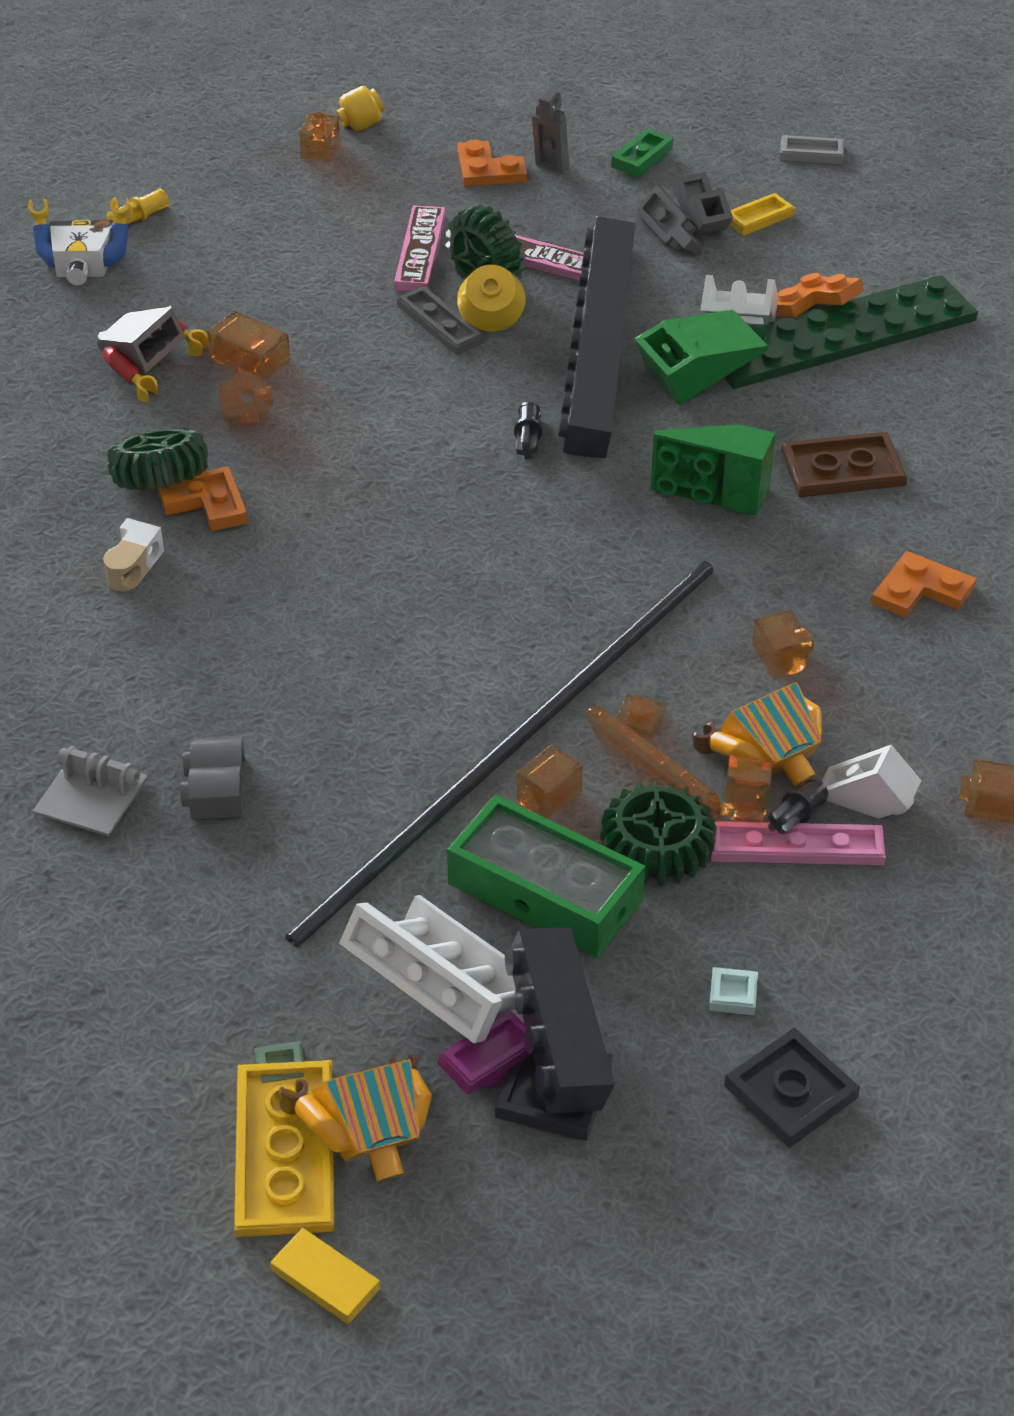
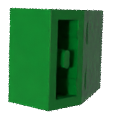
[635,310,769,405]
[650,424,775,516]

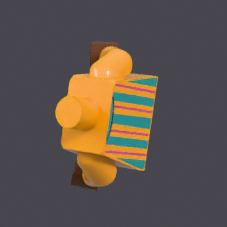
[692,682,822,788]
[279,1054,432,1182]

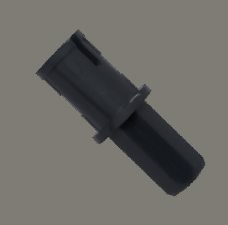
[514,402,543,459]
[768,779,829,835]

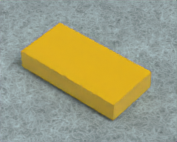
[729,193,795,236]
[270,1228,380,1324]

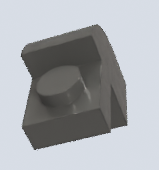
[672,172,733,236]

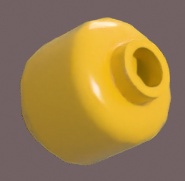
[336,86,384,131]

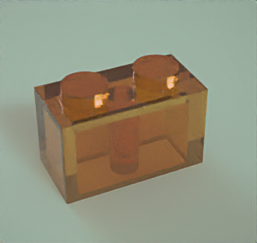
[207,311,290,382]

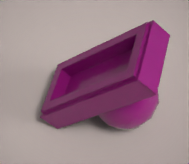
[437,1010,532,1095]

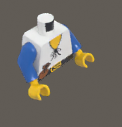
[28,197,133,285]

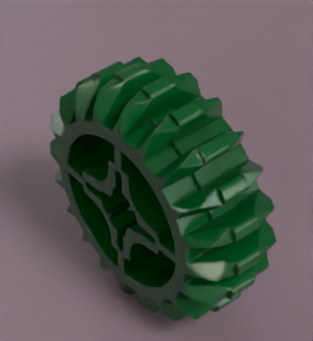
[445,204,526,280]
[107,427,208,491]
[600,780,717,887]

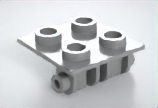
[33,746,148,837]

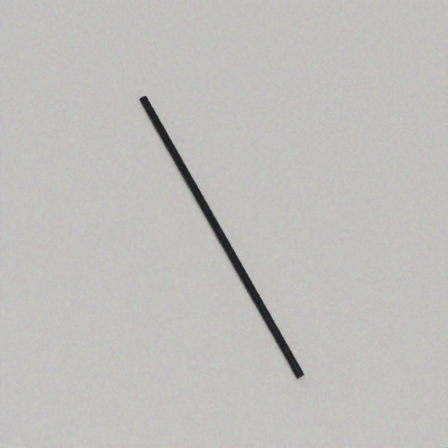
[285,561,714,948]

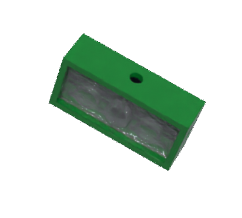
[447,794,645,958]

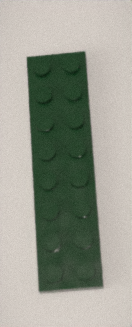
[724,275,978,389]

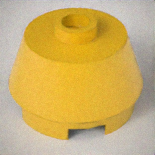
[457,265,526,331]

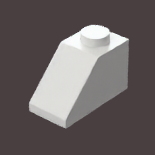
[816,745,922,819]

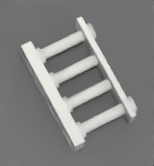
[339,895,525,1043]

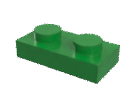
[611,128,673,178]

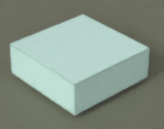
[709,967,758,1015]

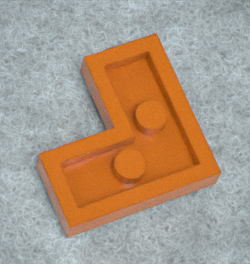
[457,140,527,186]
[776,273,864,318]
[157,466,248,532]
[871,551,977,618]

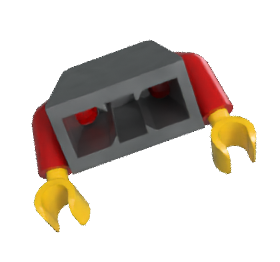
[97,307,208,402]

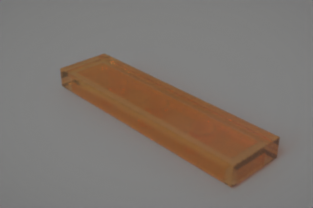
[585,704,723,820]

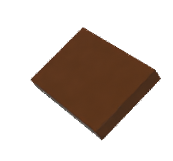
[781,432,907,497]

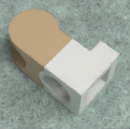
[103,518,164,591]

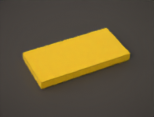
[234,1060,335,1237]

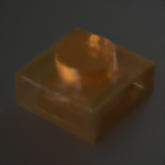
[614,693,666,740]

